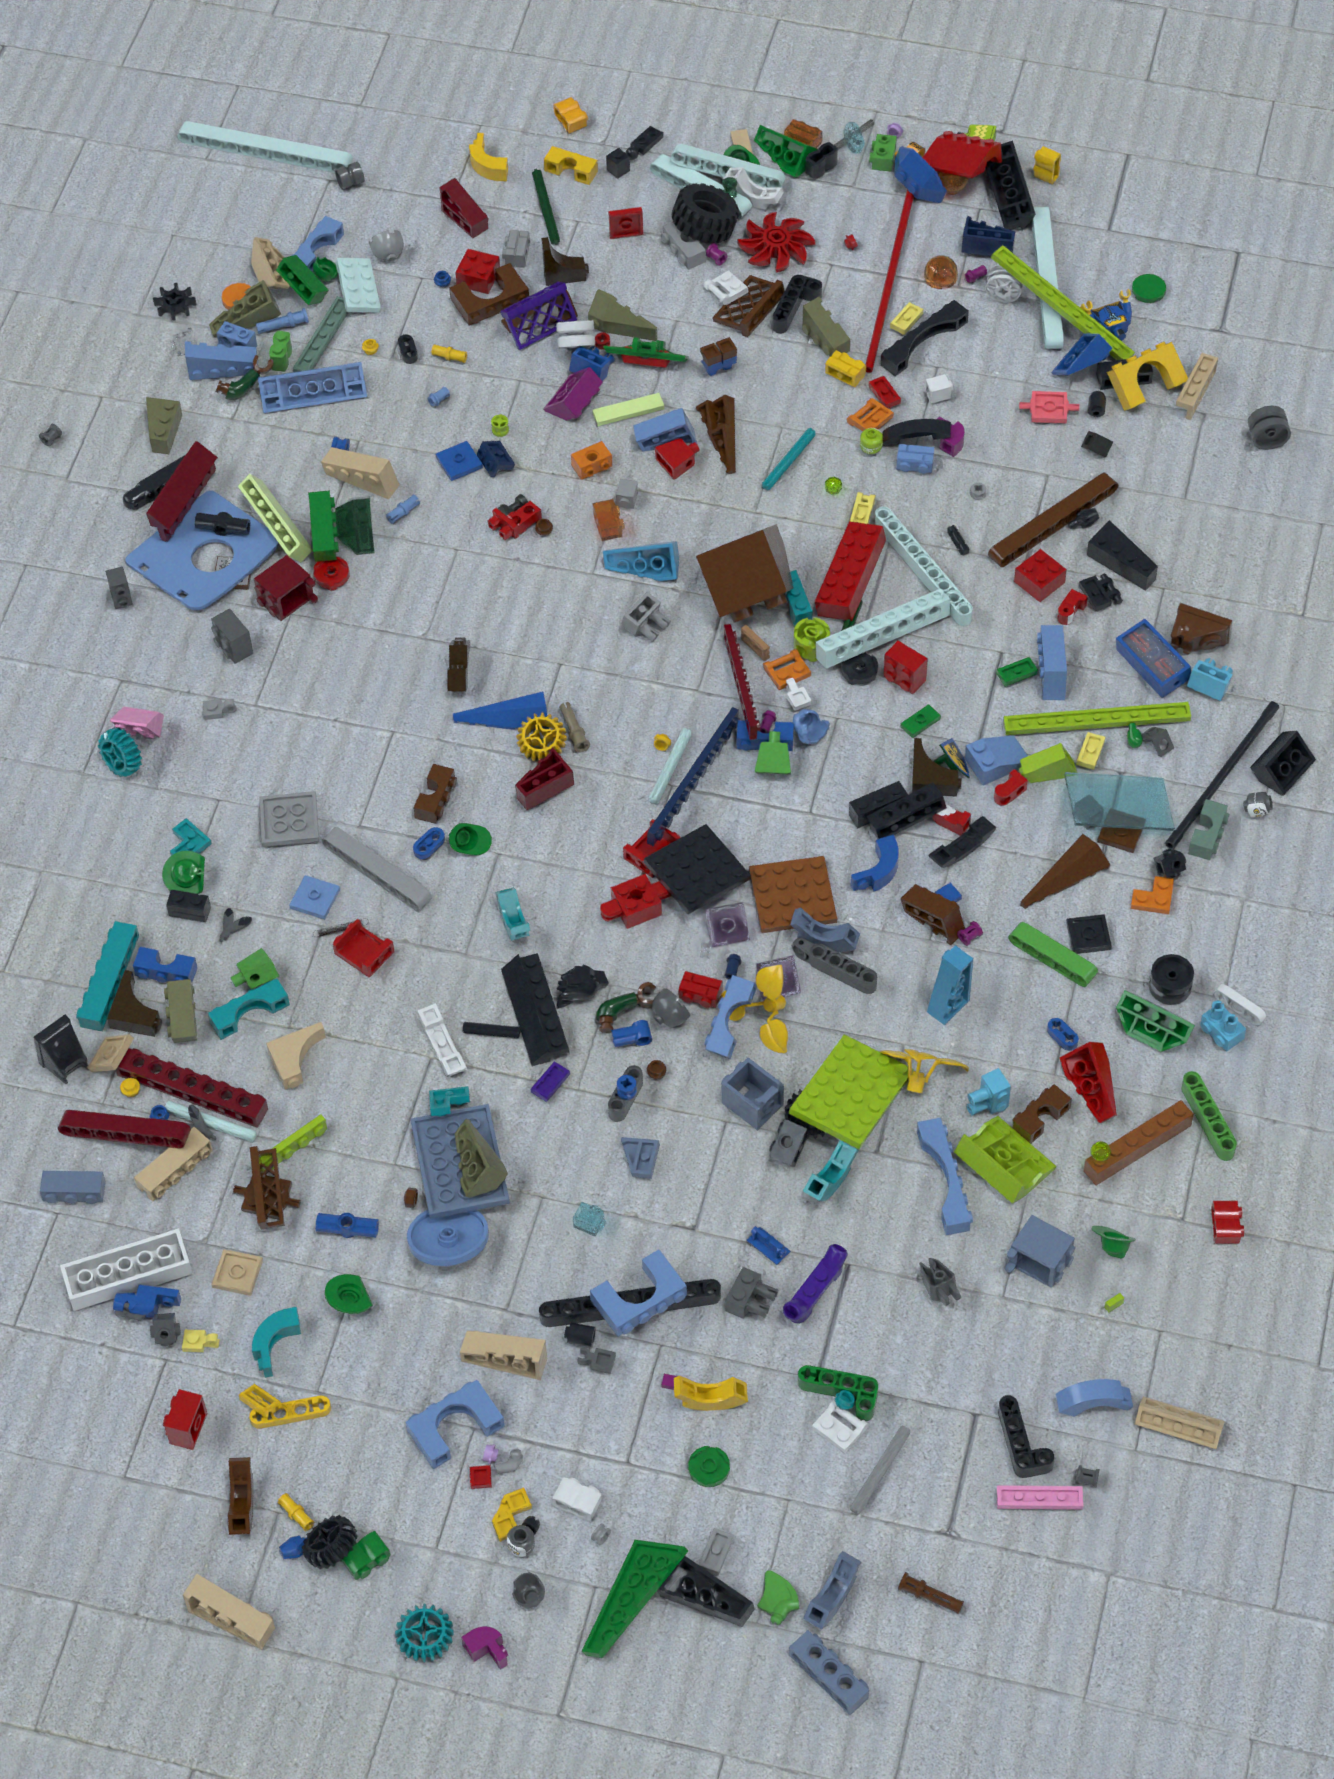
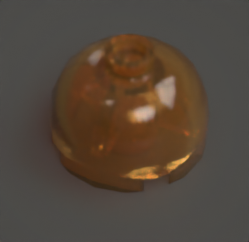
[936,171,969,195]
[924,255,958,289]

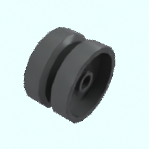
[1248,405,1291,450]

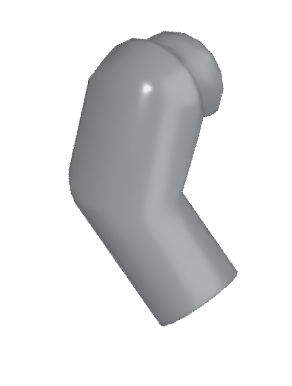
[496,1449,523,1474]

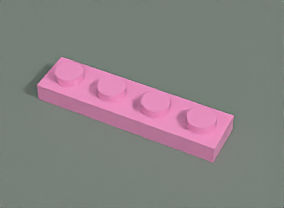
[997,1486,1083,1510]

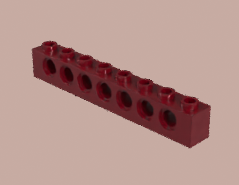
[116,1048,268,1128]

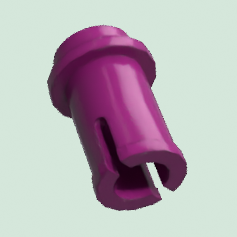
[965,265,987,283]
[759,710,777,733]

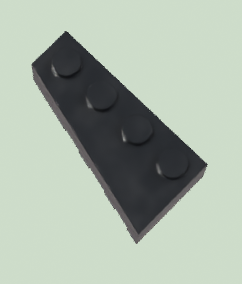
[1087,520,1158,591]
[658,1556,755,1627]

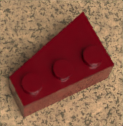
[439,178,489,238]

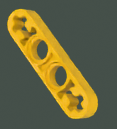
[249,1396,331,1429]

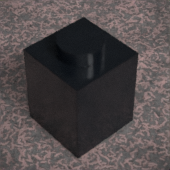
[606,148,630,179]

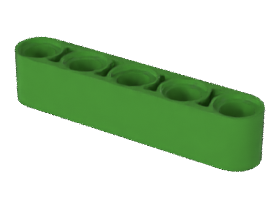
[1008,922,1098,987]
[1181,1071,1237,1161]

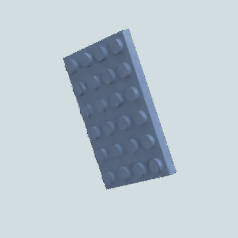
[410,1104,510,1219]

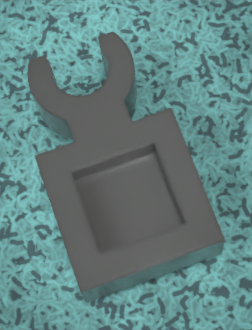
[577,1347,616,1374]

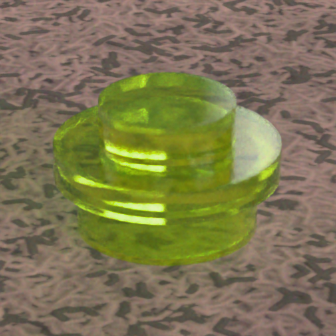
[1090,1141,1111,1161]

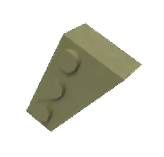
[802,297,850,357]

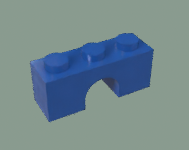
[737,720,794,751]
[133,947,198,983]

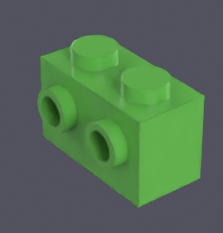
[869,134,897,172]

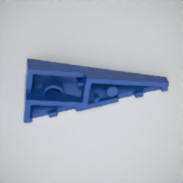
[453,691,549,732]

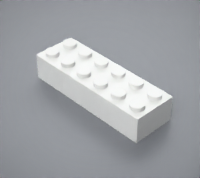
[60,1228,193,1311]

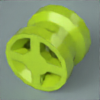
[491,414,509,437]

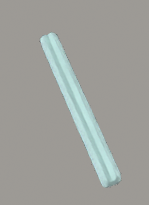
[649,728,691,804]
[165,1101,257,1142]

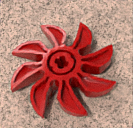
[737,212,815,272]

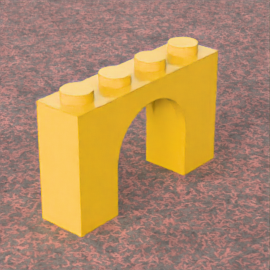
[1107,341,1188,411]

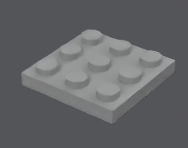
[259,791,319,847]

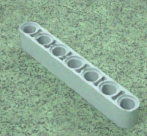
[671,144,785,188]
[650,154,752,219]

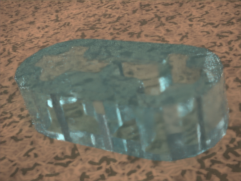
[843,122,865,153]

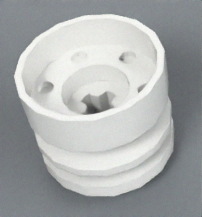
[986,260,1023,303]

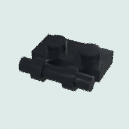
[1079,573,1123,612]

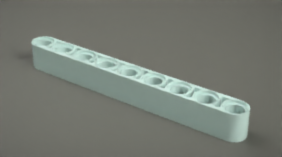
[875,507,973,626]

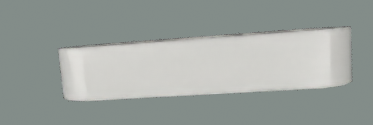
[1214,984,1266,1025]

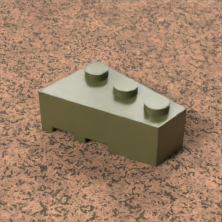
[146,397,183,455]
[164,979,197,1043]

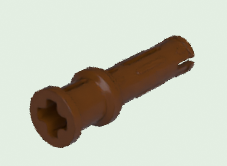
[898,1572,964,1614]

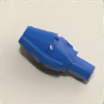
[279,1535,307,1559]

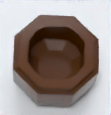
[404,1187,418,1208]

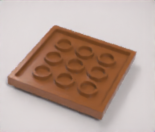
[749,856,838,933]

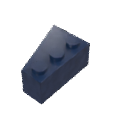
[961,216,1016,256]

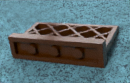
[712,275,785,337]

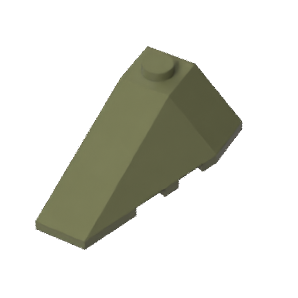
[209,280,281,337]
[588,289,657,341]

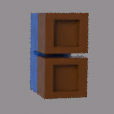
[700,337,737,376]

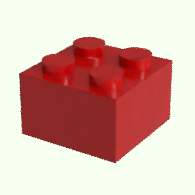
[455,249,500,294]
[1014,549,1067,602]
[884,640,928,694]
[163,1389,208,1450]

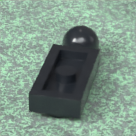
[625,126,664,160]

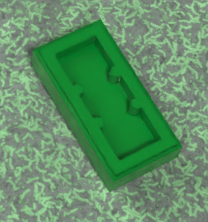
[900,704,941,738]

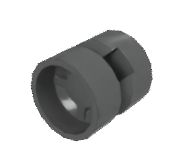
[335,162,365,190]

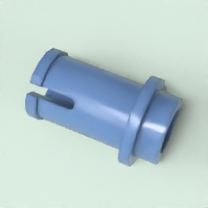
[428,387,450,406]

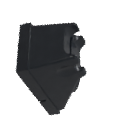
[33,1014,88,1084]

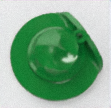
[162,851,205,894]
[324,1274,373,1314]

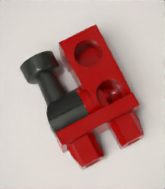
[487,494,542,540]

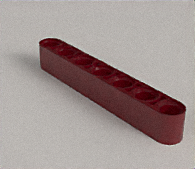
[57,1110,191,1148]

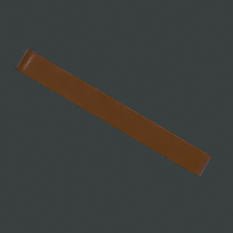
[988,472,1119,567]

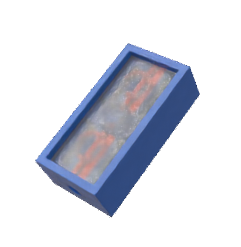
[1116,619,1191,698]

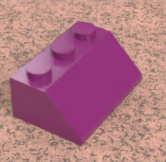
[543,367,603,421]

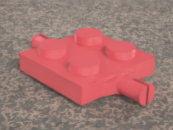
[1019,391,1080,423]

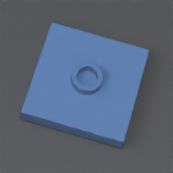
[289,875,340,920]

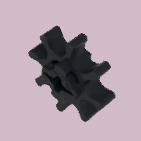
[153,283,197,321]

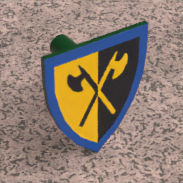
[934,738,970,778]

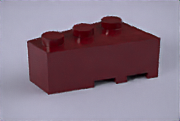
[515,747,575,810]

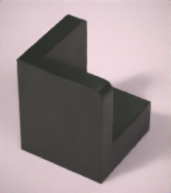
[1081,431,1113,457]

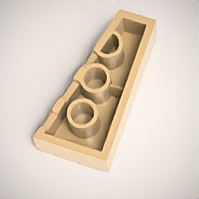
[183,1573,275,1650]

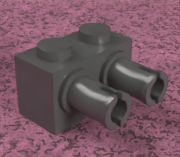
[725,1267,779,1319]

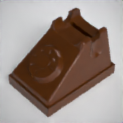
[1170,603,1233,654]

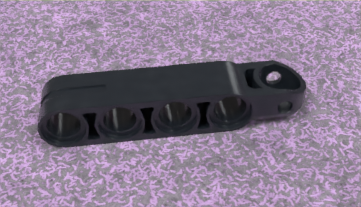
[123,455,185,510]

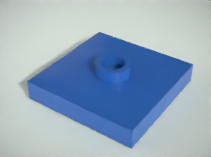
[435,441,483,481]

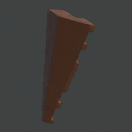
[696,395,736,474]
[1020,834,1110,909]

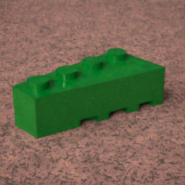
[308,490,339,562]

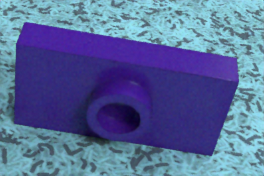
[530,1061,570,1102]

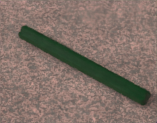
[532,169,560,245]

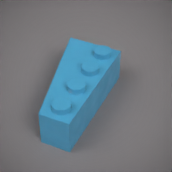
[927,945,974,1025]

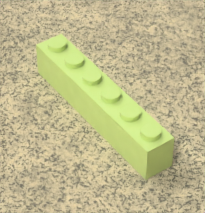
[238,474,313,562]

